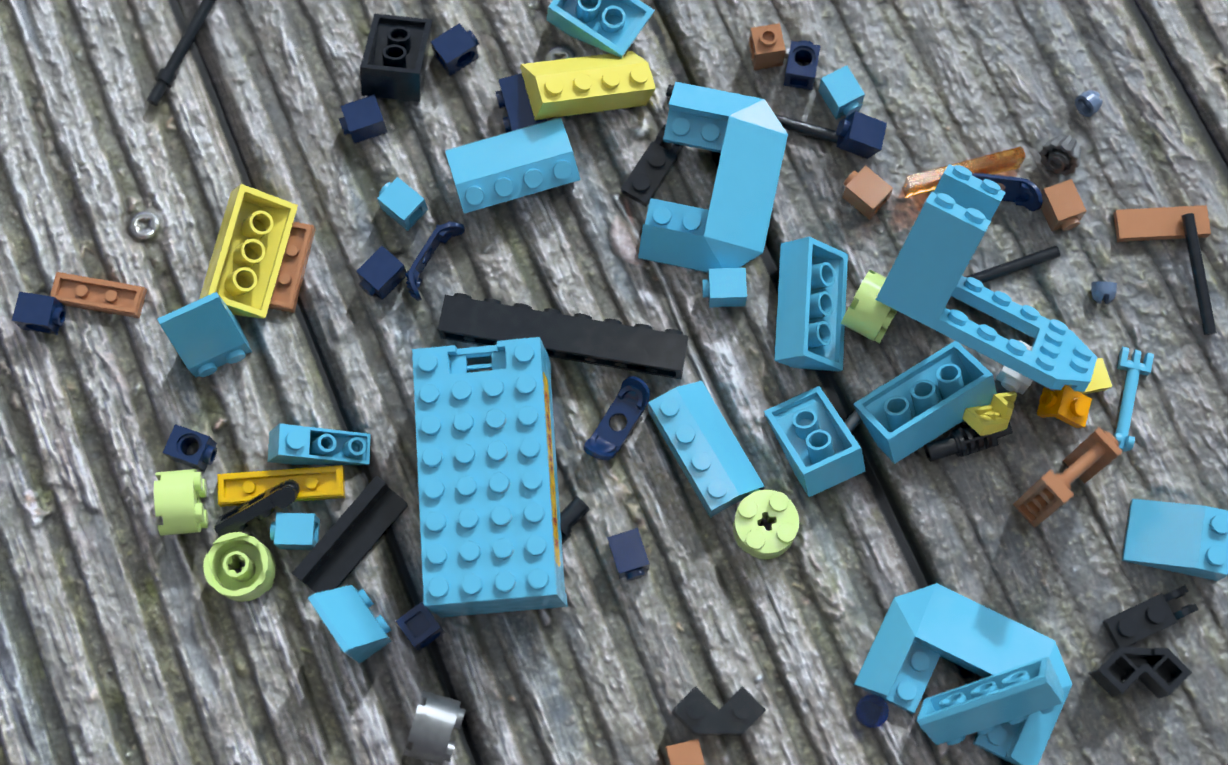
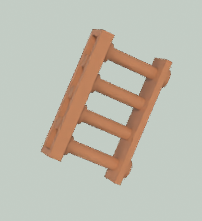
[1013,427,1123,528]

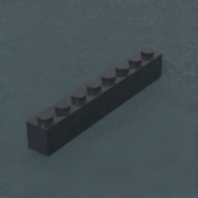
[437,293,689,380]

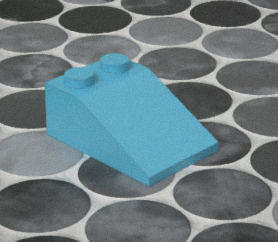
[546,0,655,58]
[157,292,252,377]
[764,386,866,497]
[1122,499,1228,581]
[308,585,392,663]

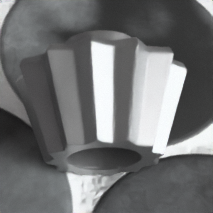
[1039,134,1081,176]

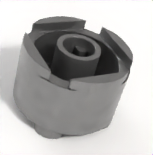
[403,690,465,765]

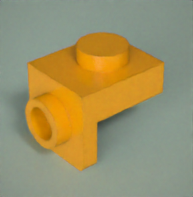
[1037,385,1092,428]

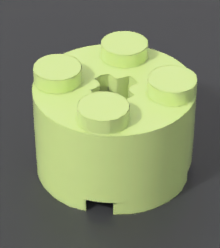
[841,270,897,344]
[154,469,208,536]
[733,490,799,560]
[203,532,276,602]

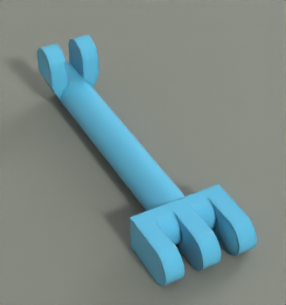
[1113,347,1154,452]

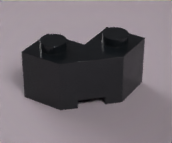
[1088,646,1192,699]
[672,686,766,736]

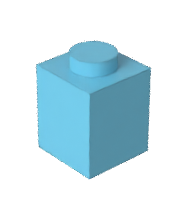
[818,65,865,119]
[377,177,428,231]
[702,268,747,308]
[270,512,320,550]

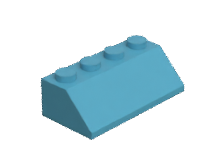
[445,117,581,214]
[774,237,848,371]
[853,341,997,464]
[648,381,765,518]
[917,656,1064,745]

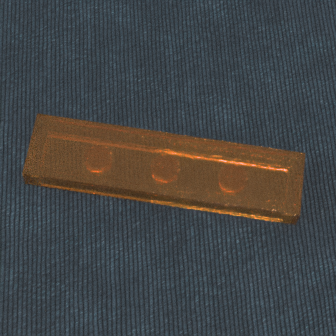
[902,147,1026,198]

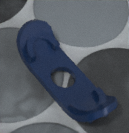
[972,173,1043,212]
[405,221,465,302]
[583,376,650,460]

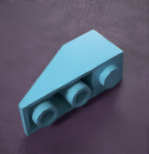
[267,424,371,465]

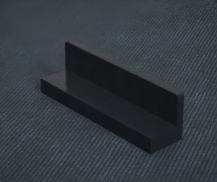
[292,475,408,593]

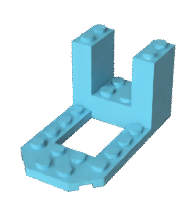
[875,164,1097,392]

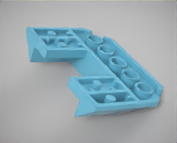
[638,82,788,273]
[854,583,1072,765]

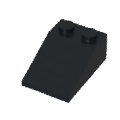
[360,13,432,102]

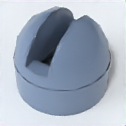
[1075,90,1102,117]
[1091,281,1117,304]

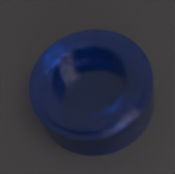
[855,694,889,728]

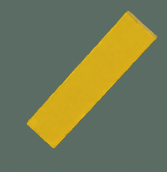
[218,465,345,507]

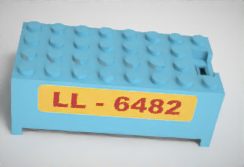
[412,337,568,618]

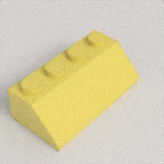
[520,51,656,120]
[199,184,298,319]

